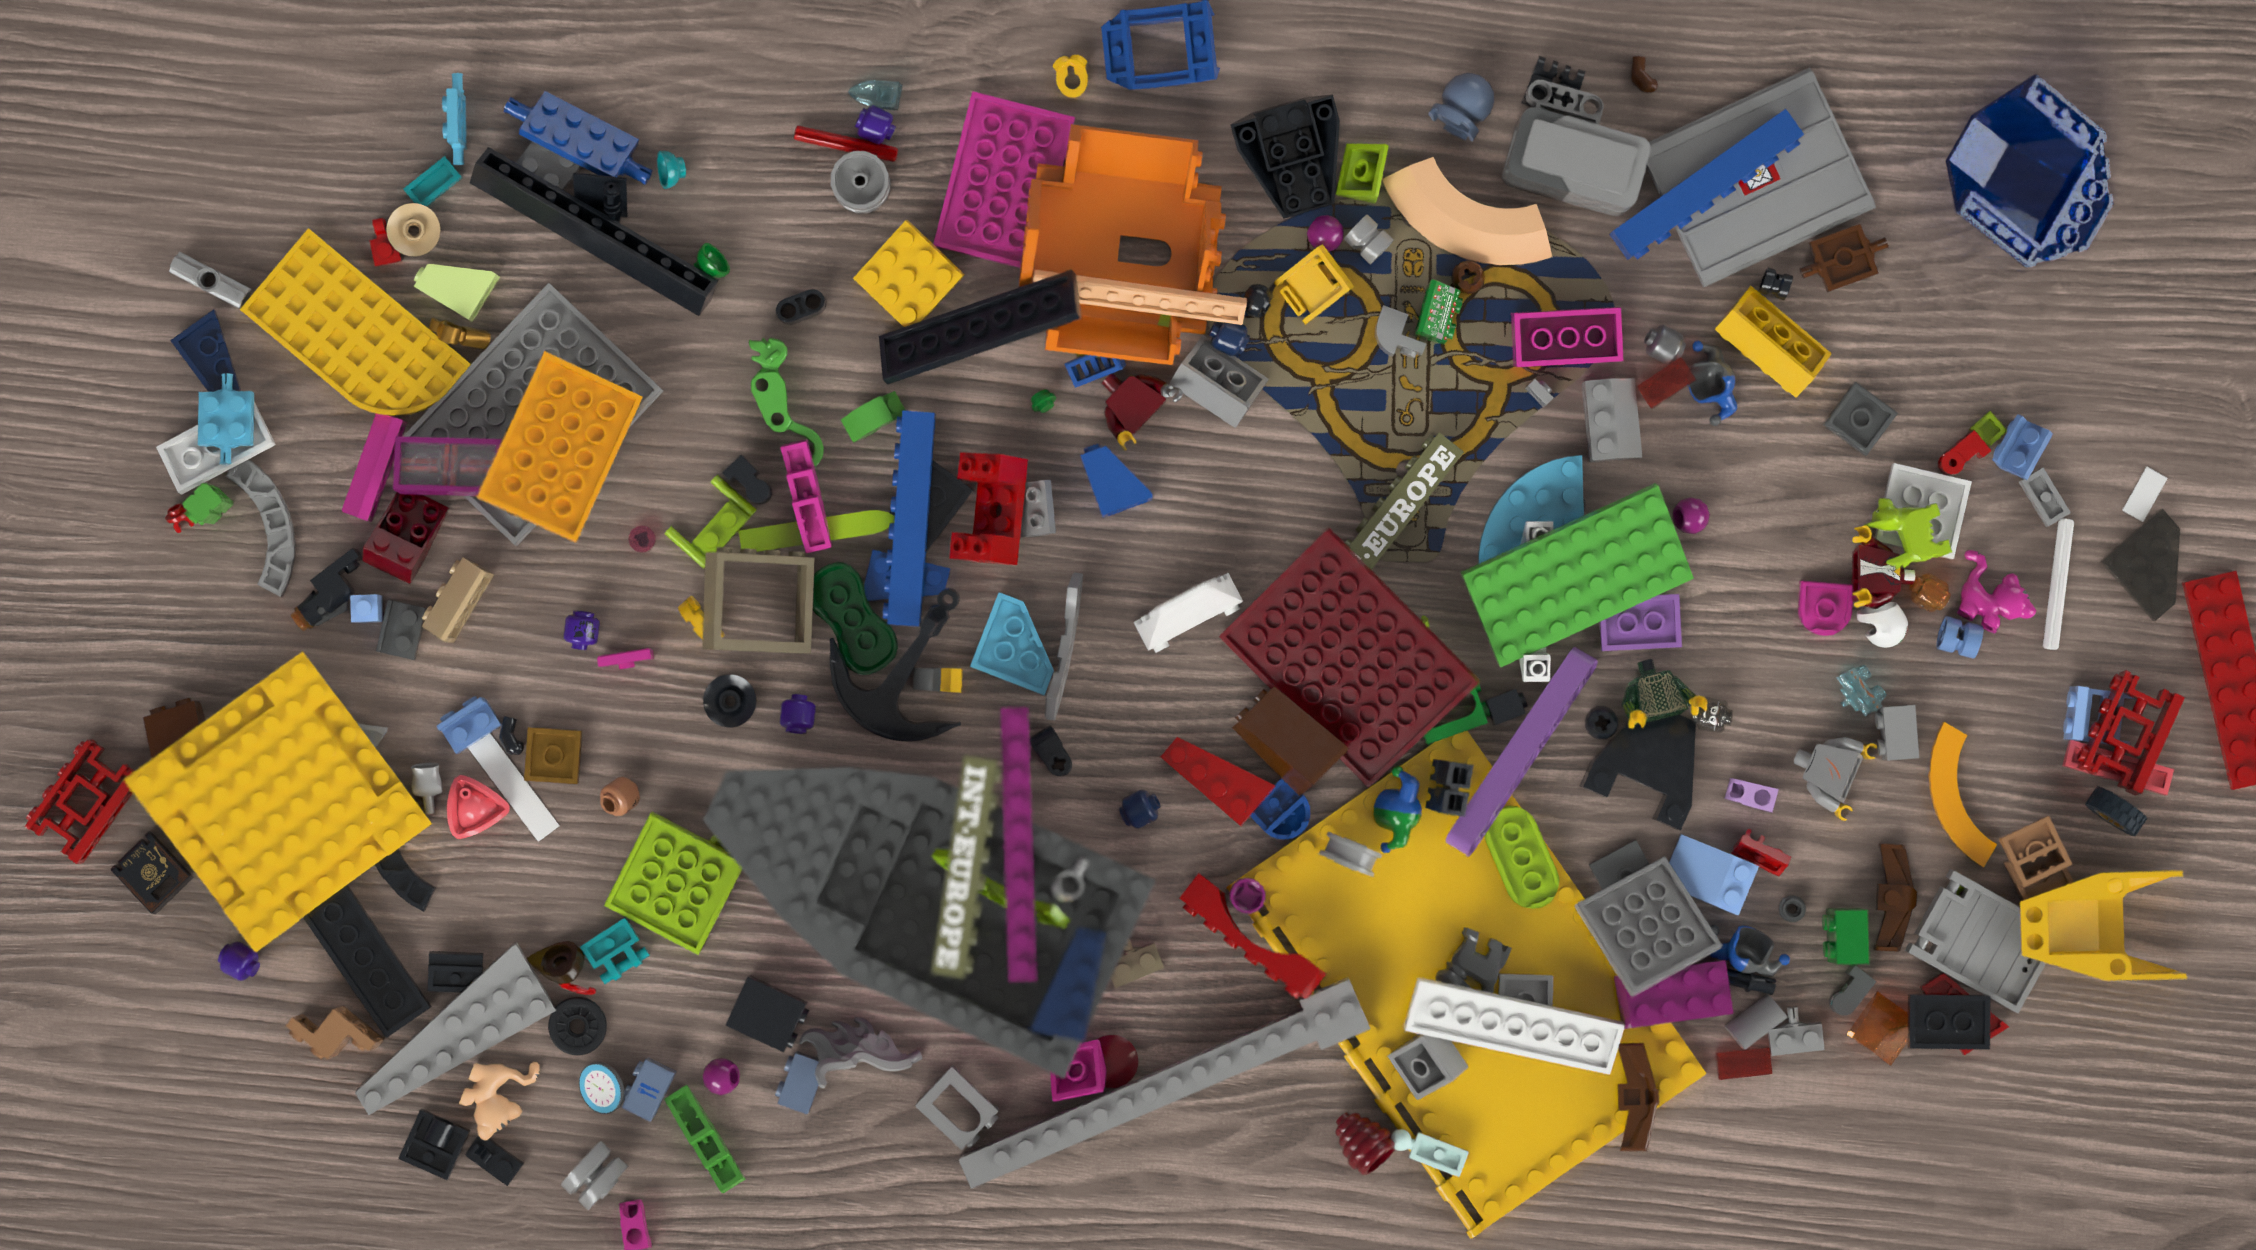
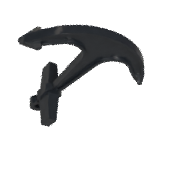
[829,588,961,742]

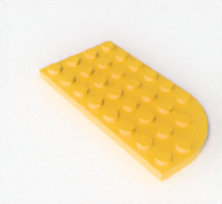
[240,228,471,416]

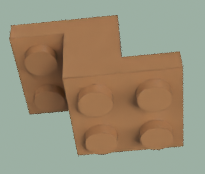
[1999,816,2074,900]
[285,1006,385,1060]

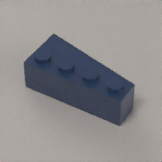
[1030,927,1107,1042]

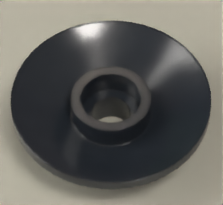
[703,674,757,728]

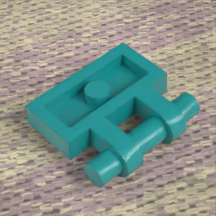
[580,917,650,984]

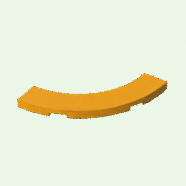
[1929,722,1997,868]

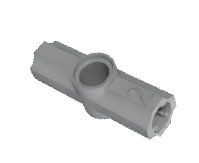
[169,252,252,309]

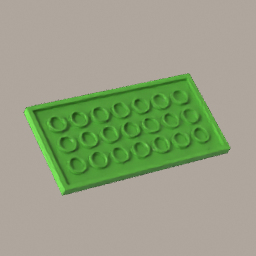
[1461,483,1694,667]

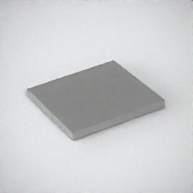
[1574,856,1722,997]

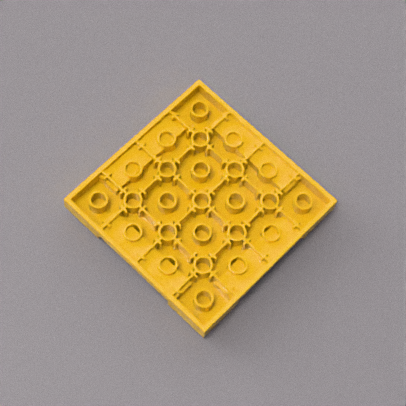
[124,651,432,953]

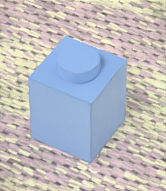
[350,594,384,623]

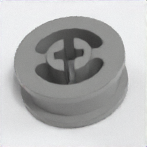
[1319,832,1382,877]

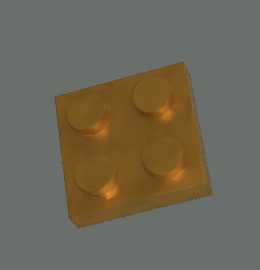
[524,727,582,784]

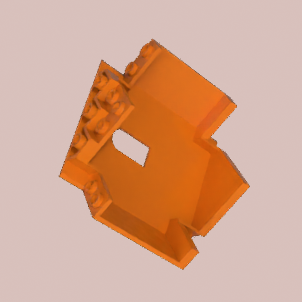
[1018,124,1226,365]

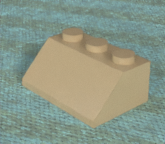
[422,557,495,643]

